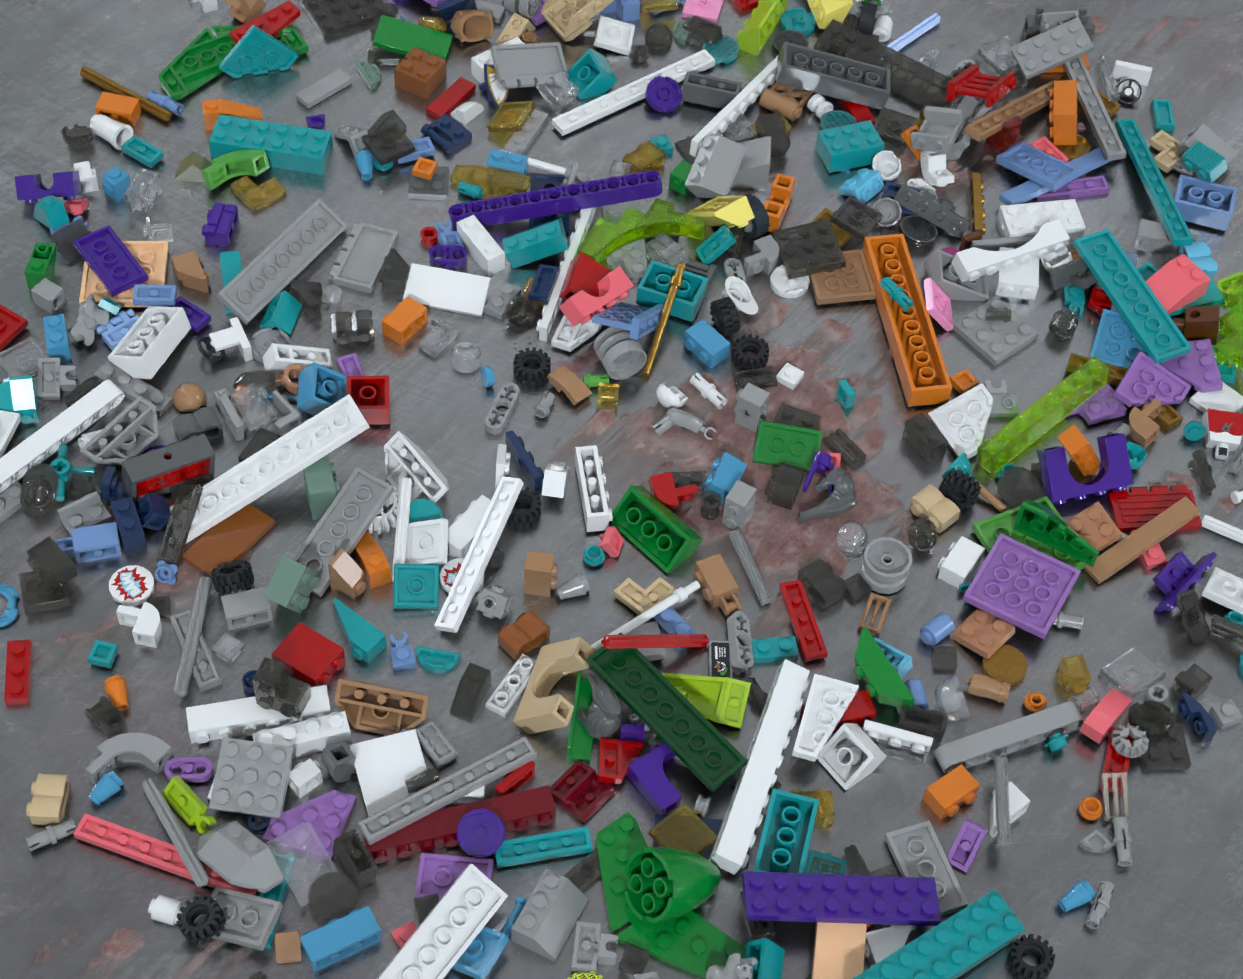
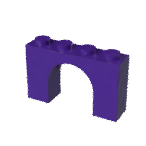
[1037,433,1134,505]
[627,744,682,815]

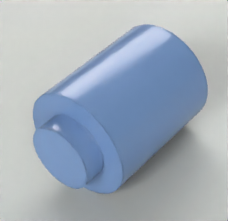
[920,612,955,646]
[904,678,929,715]

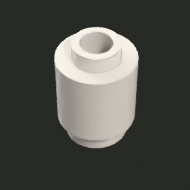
[873,15,893,42]
[148,895,186,926]

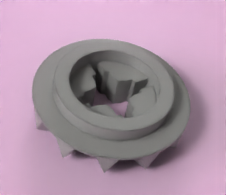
[1111,723,1149,758]

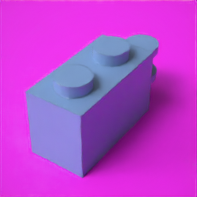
[55,522,122,564]

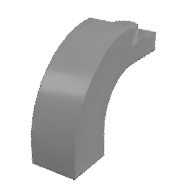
[86,732,174,785]

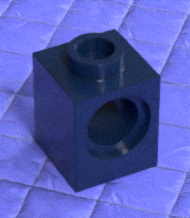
[135,493,172,531]

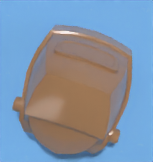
[451,9,494,42]

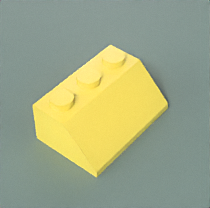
[807,0,853,31]
[686,196,755,228]

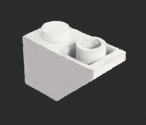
[542,461,570,498]

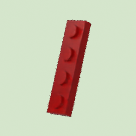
[779,579,828,662]

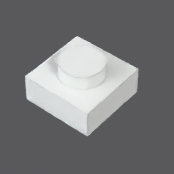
[776,363,804,390]

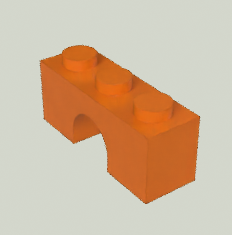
[764,173,796,234]
[1057,424,1101,477]

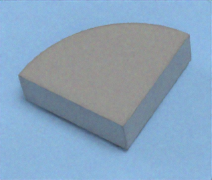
[1078,828,1113,853]

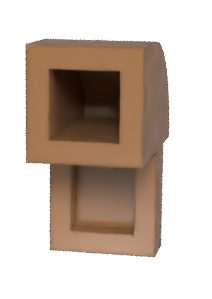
[225,0,267,23]
[1128,398,1162,449]

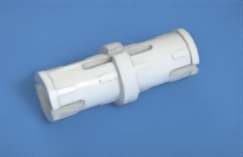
[689,373,728,409]

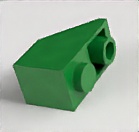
[24,242,57,289]

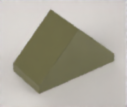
[175,151,212,182]

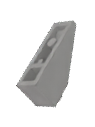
[1133,218,1199,252]

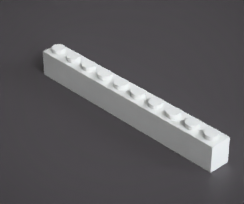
[709,659,810,874]

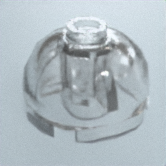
[931,675,971,722]

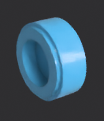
[480,366,495,387]

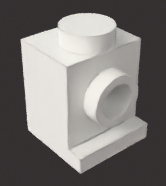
[73,161,99,193]
[288,758,323,798]

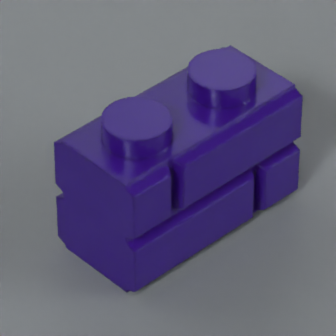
[202,202,239,248]

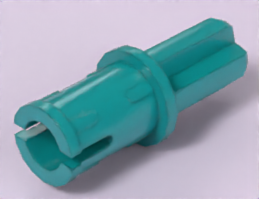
[880,277,914,311]

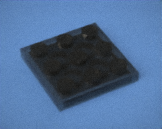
[772,219,846,280]

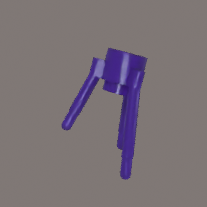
[802,451,835,497]

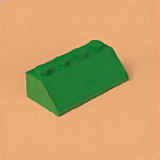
[609,485,703,574]

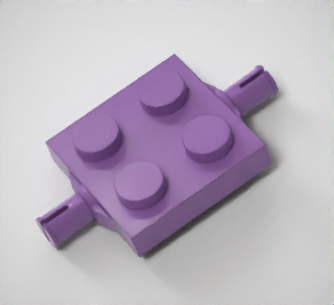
[1065,382,1127,425]

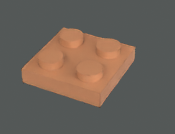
[1065,501,1123,552]
[952,608,1015,659]

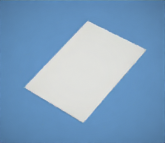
[349,729,431,817]

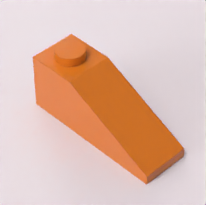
[201,99,263,131]
[353,529,392,589]

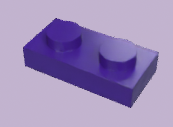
[168,296,211,333]

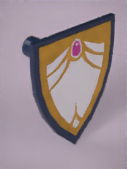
[479,64,510,111]

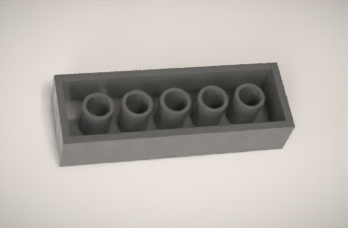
[776,41,891,110]

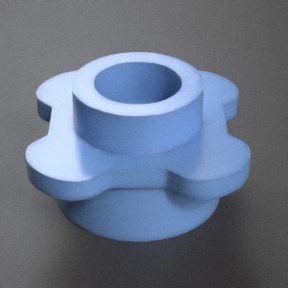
[155,560,178,585]

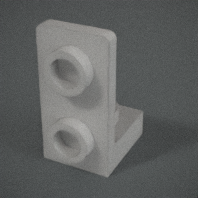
[333,124,374,157]
[272,390,302,438]

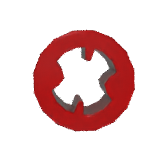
[420,227,438,246]

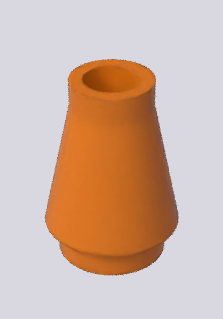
[104,675,129,712]

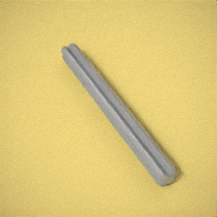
[174,577,212,697]
[142,778,209,887]

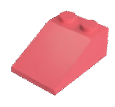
[1146,254,1211,314]

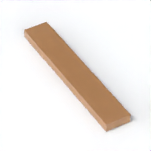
[1084,496,1200,584]

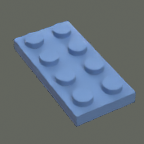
[996,142,1080,191]

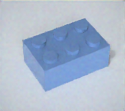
[1173,175,1238,231]

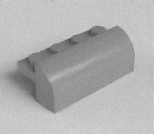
[945,95,992,160]

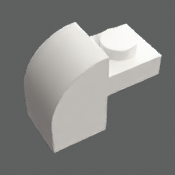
[920,151,954,187]
[116,602,163,648]

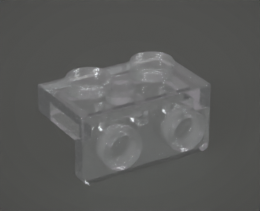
[232,383,278,433]

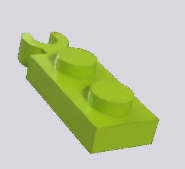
[162,776,216,835]

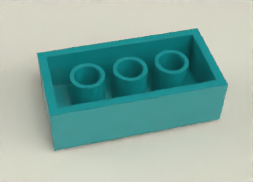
[753,788,819,873]

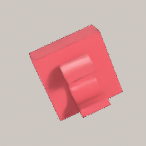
[596,526,624,558]

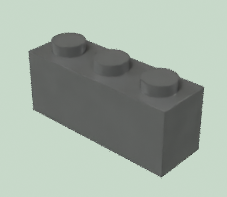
[682,71,742,109]

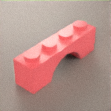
[559,266,634,327]

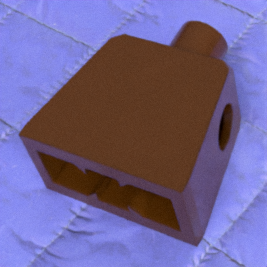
[1172,305,1220,346]

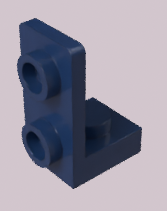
[101,466,137,506]

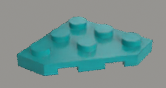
[219,24,299,78]

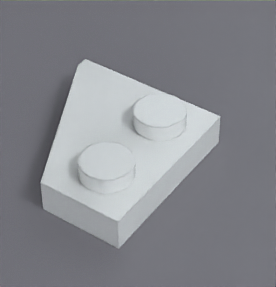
[551,315,602,352]
[495,444,511,491]

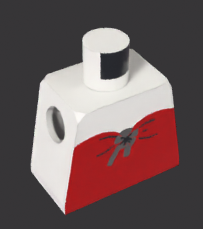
[1202,408,1243,460]

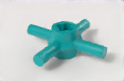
[28,444,96,502]

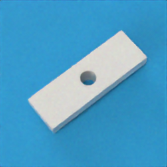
[486,653,536,718]
[863,719,933,754]

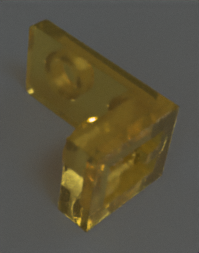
[789,789,835,827]

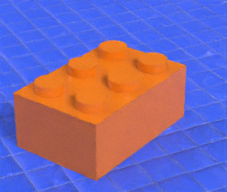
[1049,80,1077,146]

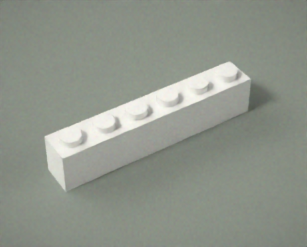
[186,685,331,743]

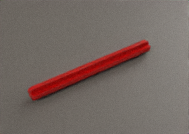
[601,634,709,649]

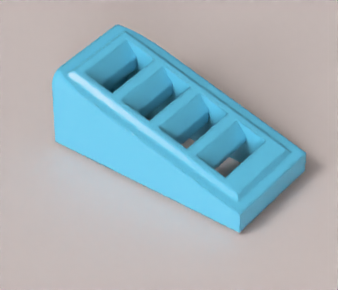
[874,637,913,679]

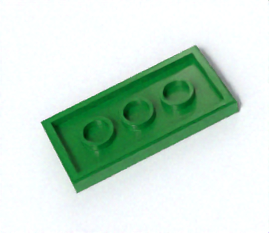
[372,15,453,60]

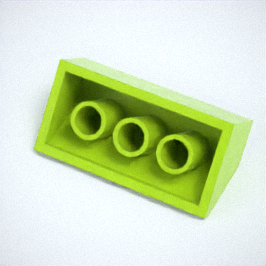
[736,0,787,56]

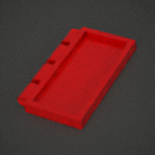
[1107,485,1202,533]

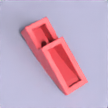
[1080,688,1133,744]

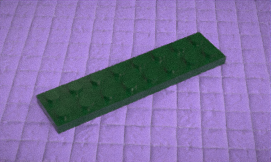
[586,632,748,793]

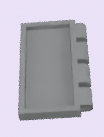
[490,42,569,89]
[327,222,399,293]

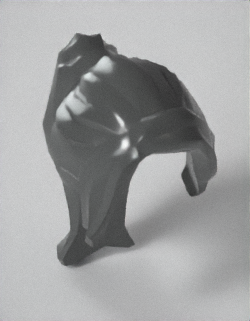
[797,467,858,523]
[577,667,622,739]

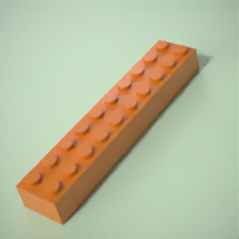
[862,234,952,407]

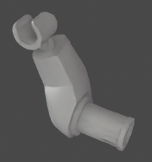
[652,408,716,440]

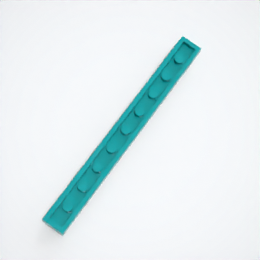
[1115,119,1194,246]

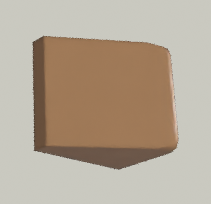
[274,931,302,964]

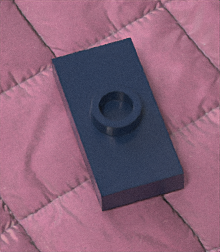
[528,264,560,303]

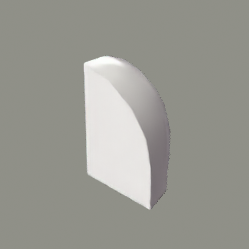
[450,102,484,126]

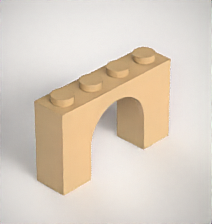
[513,637,595,734]

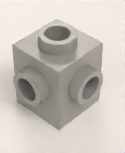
[476,584,515,619]

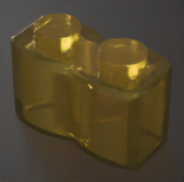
[622,141,666,174]

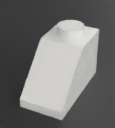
[989,781,1030,838]

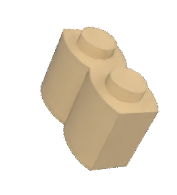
[910,484,960,533]
[26,774,70,825]

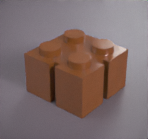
[394,47,446,99]

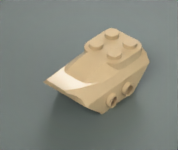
[540,0,615,41]

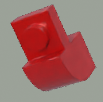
[648,472,698,510]

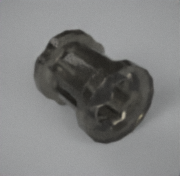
[700,492,721,520]

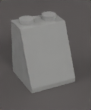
[730,136,771,192]

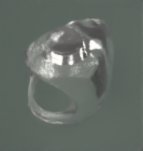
[536,71,579,107]

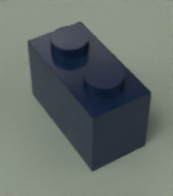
[110,496,146,551]

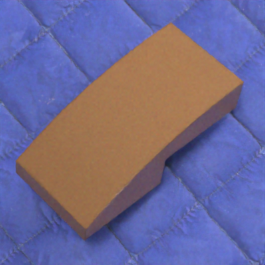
[547,365,592,406]

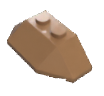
[334,678,430,735]

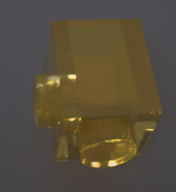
[1057,655,1092,693]

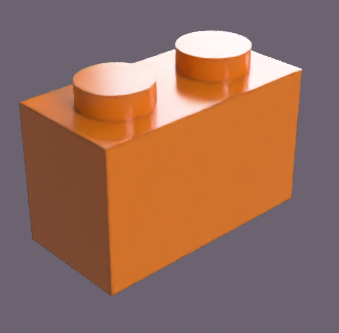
[95,92,142,128]
[382,296,428,346]
[923,764,980,820]

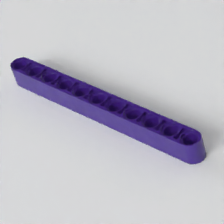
[448,170,663,230]

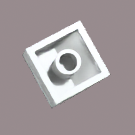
[817,723,887,790]

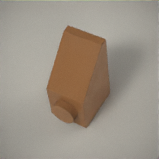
[328,549,366,600]

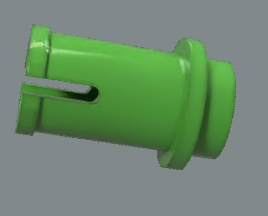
[582,373,609,389]

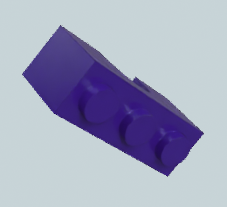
[14,171,82,204]

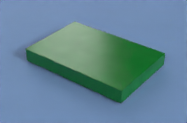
[753,420,823,472]

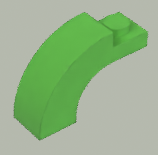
[202,149,270,189]

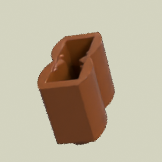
[498,610,550,661]

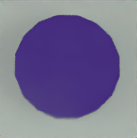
[645,76,682,113]
[456,809,505,858]

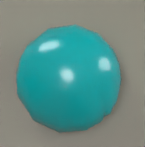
[1126,442,1148,470]

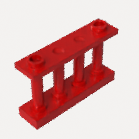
[946,64,1017,108]

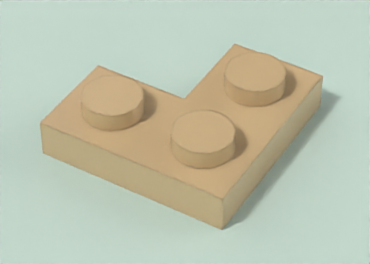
[1149,130,1185,173]
[613,577,676,615]

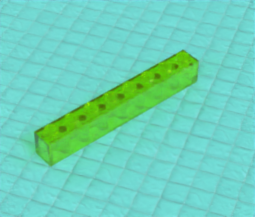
[977,356,1110,475]

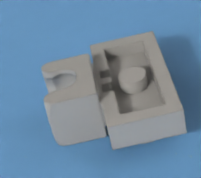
[38,358,77,400]
[984,380,1019,417]
[571,921,618,973]

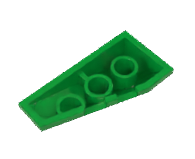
[1013,499,1099,567]

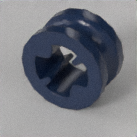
[248,815,270,835]

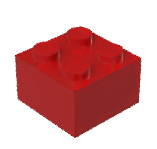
[346,375,390,425]

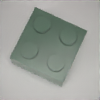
[303,455,340,520]
[263,555,320,614]

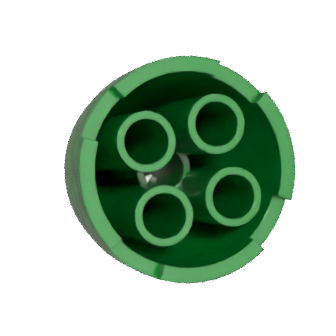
[624,847,721,923]

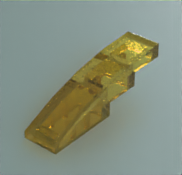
[450,165,532,194]

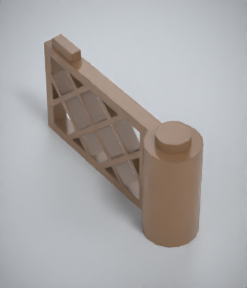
[759,82,815,121]

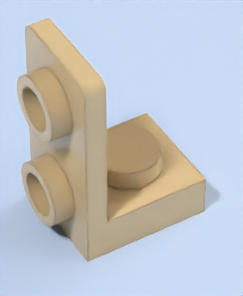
[495,12,536,45]

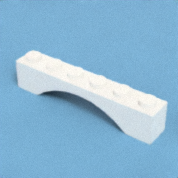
[951,219,1070,282]

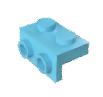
[838,168,884,206]

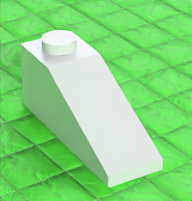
[262,343,333,375]

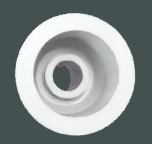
[89,114,133,150]

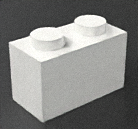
[937,536,985,589]

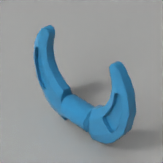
[0,584,19,628]

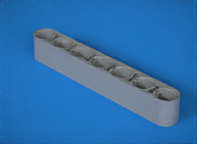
[934,701,1085,774]

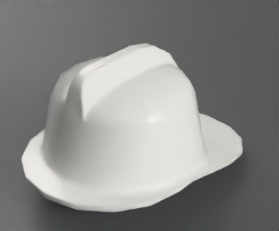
[721,276,758,315]

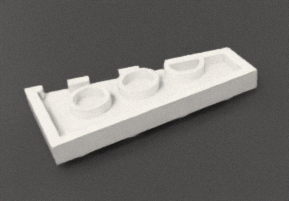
[792,674,859,762]

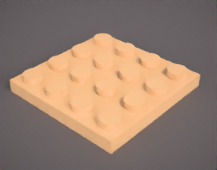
[79,241,169,307]

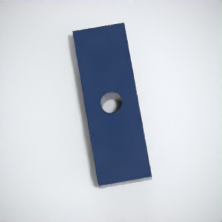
[506,430,544,491]

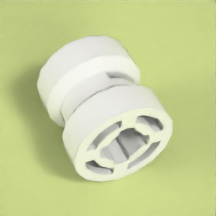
[807,94,833,120]

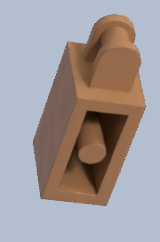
[693,553,741,615]

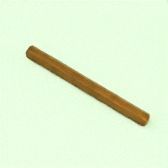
[79,66,172,121]

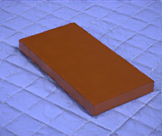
[182,504,275,579]

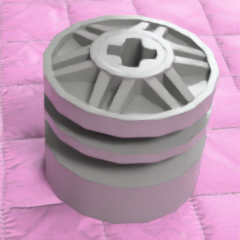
[593,327,647,380]

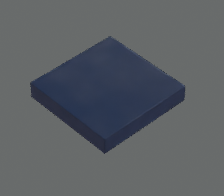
[438,0,477,23]

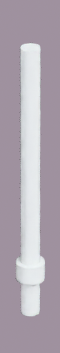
[590,580,700,652]

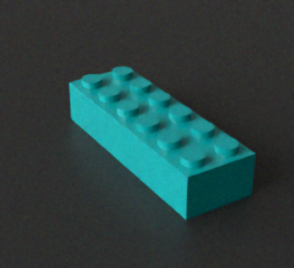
[208,114,333,175]

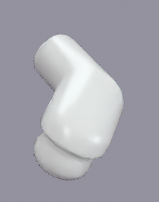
[907,179,936,192]

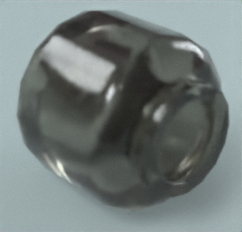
[1048,309,1078,341]
[909,519,937,551]

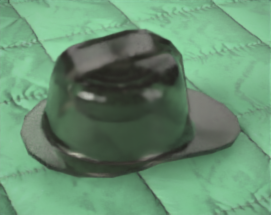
[20,464,59,516]

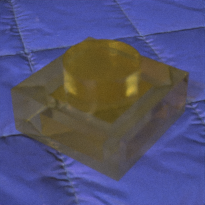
[597,383,619,406]

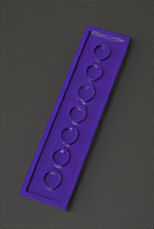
[742,871,942,926]

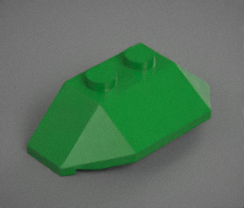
[853,627,915,710]

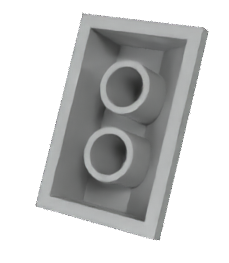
[684,135,747,198]
[511,868,589,962]

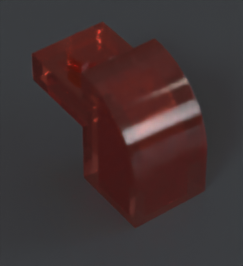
[986,115,1023,152]

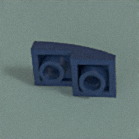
[1177,693,1218,742]

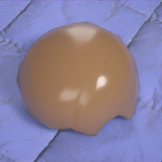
[173,382,207,413]

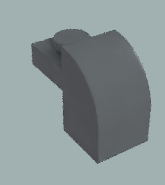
[321,740,356,782]

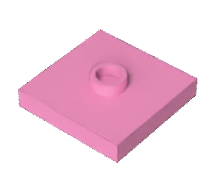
[682,0,724,24]
[924,277,954,332]

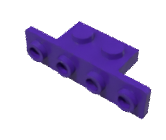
[1152,551,1217,612]

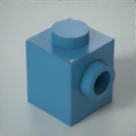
[101,166,132,202]

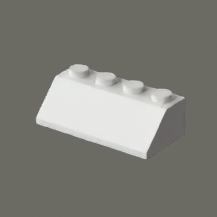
[108,306,191,379]

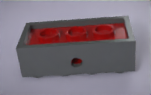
[122,433,215,504]

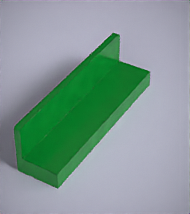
[567,670,593,764]

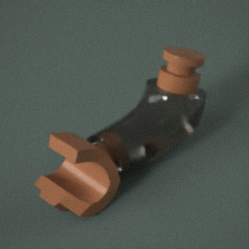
[232,364,304,405]

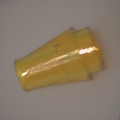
[418,15,447,32]

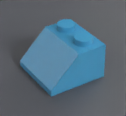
[297,362,347,415]

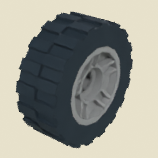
[736,194,770,240]

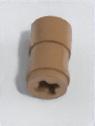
[965,672,1011,703]

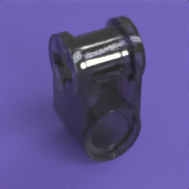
[84,696,128,738]

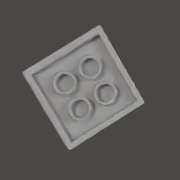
[953,296,1039,366]
[209,737,295,819]

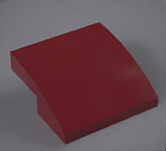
[550,760,616,823]

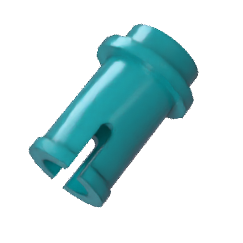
[457,181,484,200]

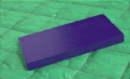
[73,225,149,297]

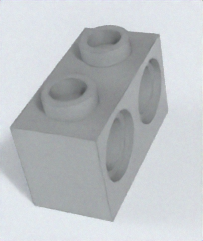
[722,480,757,531]

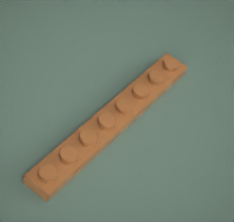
[965,80,1056,142]

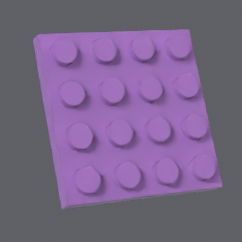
[963,533,1081,639]

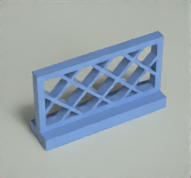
[592,302,664,340]

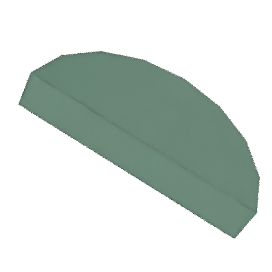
[672,17,696,46]
[355,61,381,90]

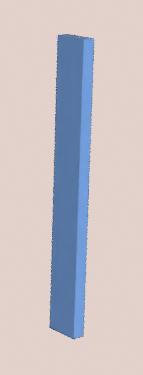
[999,147,1126,205]

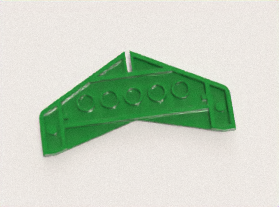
[159,26,309,101]
[595,811,746,979]

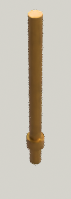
[641,263,686,376]

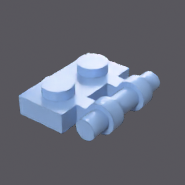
[95,309,139,351]

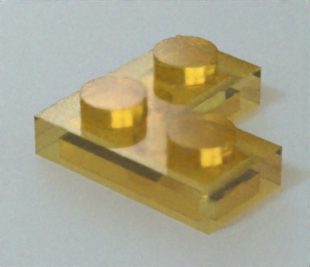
[230,176,286,212]

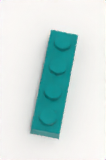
[495,826,593,868]

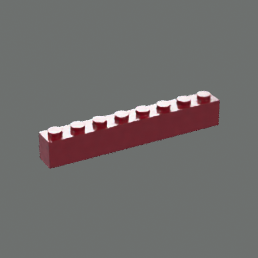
[362,785,556,864]

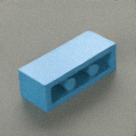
[300,906,382,973]

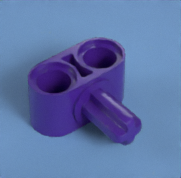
[429,245,467,271]

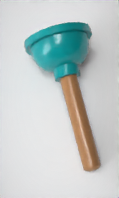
[942,452,1006,513]

